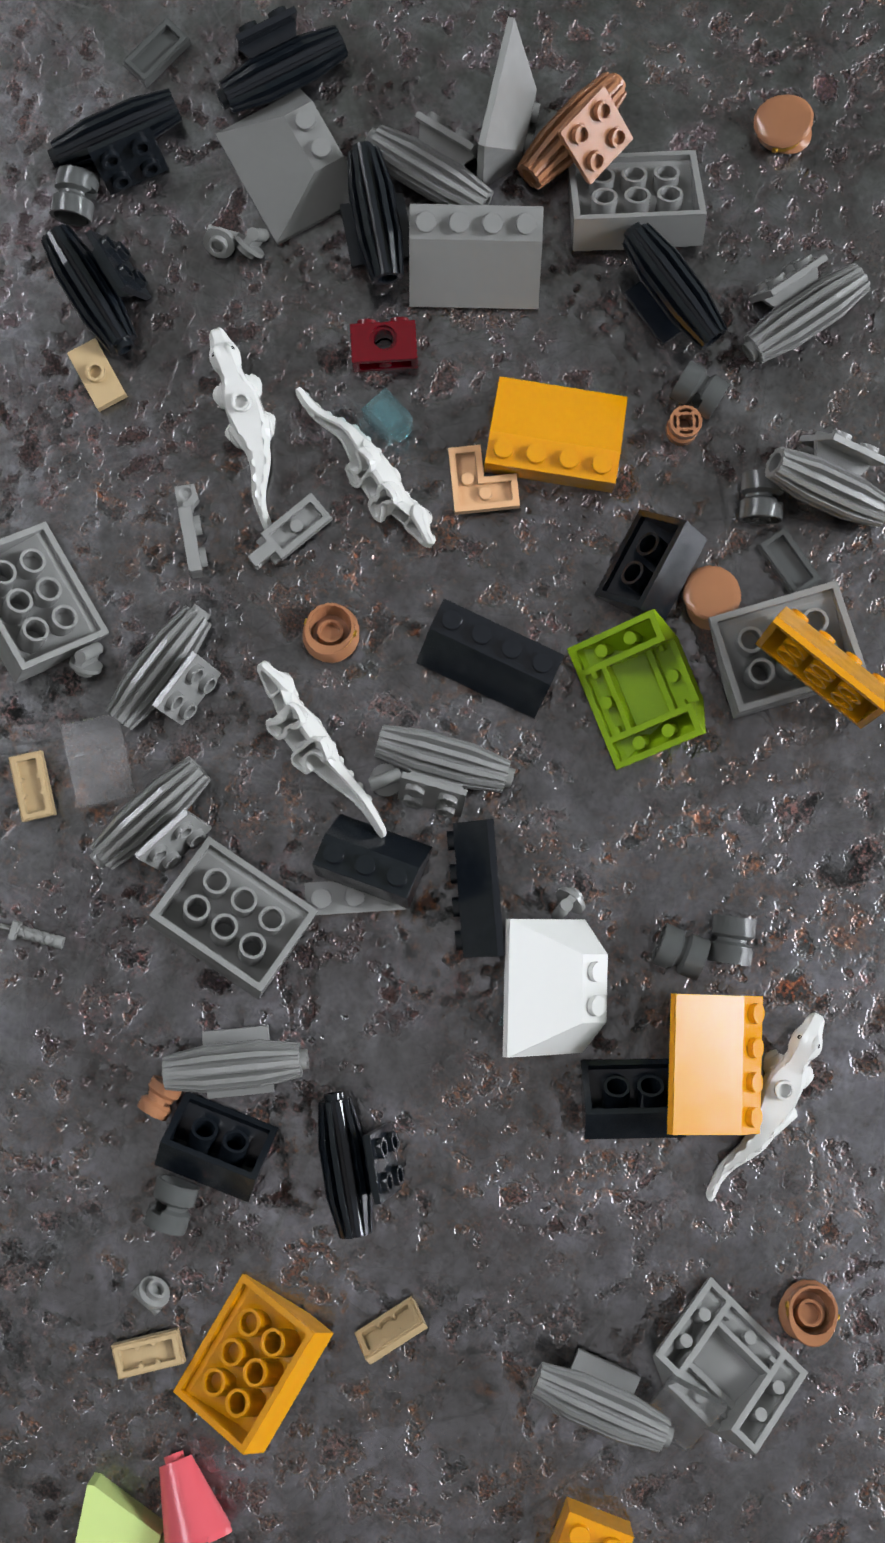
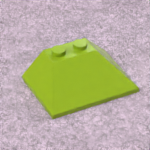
[567,609,706,770]

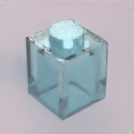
[361,387,413,446]

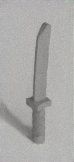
[0,920,66,950]

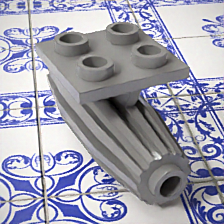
[365,111,494,205]
[742,254,871,364]
[765,430,885,528]
[105,604,221,730]
[374,724,516,818]
[89,756,212,873]
[162,1025,309,1099]
[529,1348,674,1453]

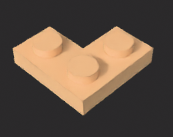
[448,444,520,515]

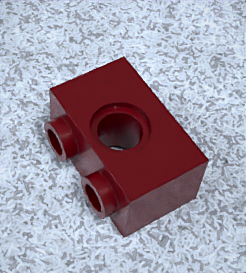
[350,317,418,372]

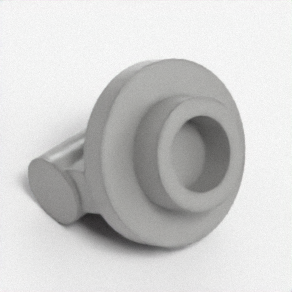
[203,225,240,258]
[235,227,270,259]
[69,642,103,678]
[368,763,401,797]
[552,886,586,919]
[130,1276,170,1316]

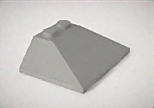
[477,17,541,186]
[216,89,350,246]
[652,1277,808,1455]

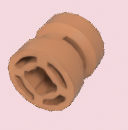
[665,405,702,446]
[137,1075,182,1121]

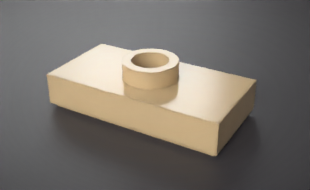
[67,338,128,412]
[8,750,57,822]
[354,1296,428,1365]
[111,1327,186,1380]

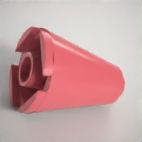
[159,1450,232,1543]

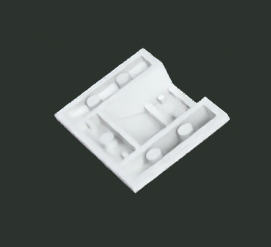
[502,919,608,1058]

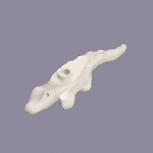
[209,327,276,530]
[295,387,436,548]
[257,660,387,838]
[706,1012,824,1202]

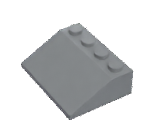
[567,150,707,251]
[409,204,544,309]
[0,521,109,684]
[708,580,867,719]
[149,836,318,1000]

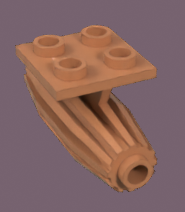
[517,72,634,190]

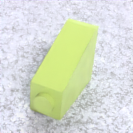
[75,1472,164,1543]

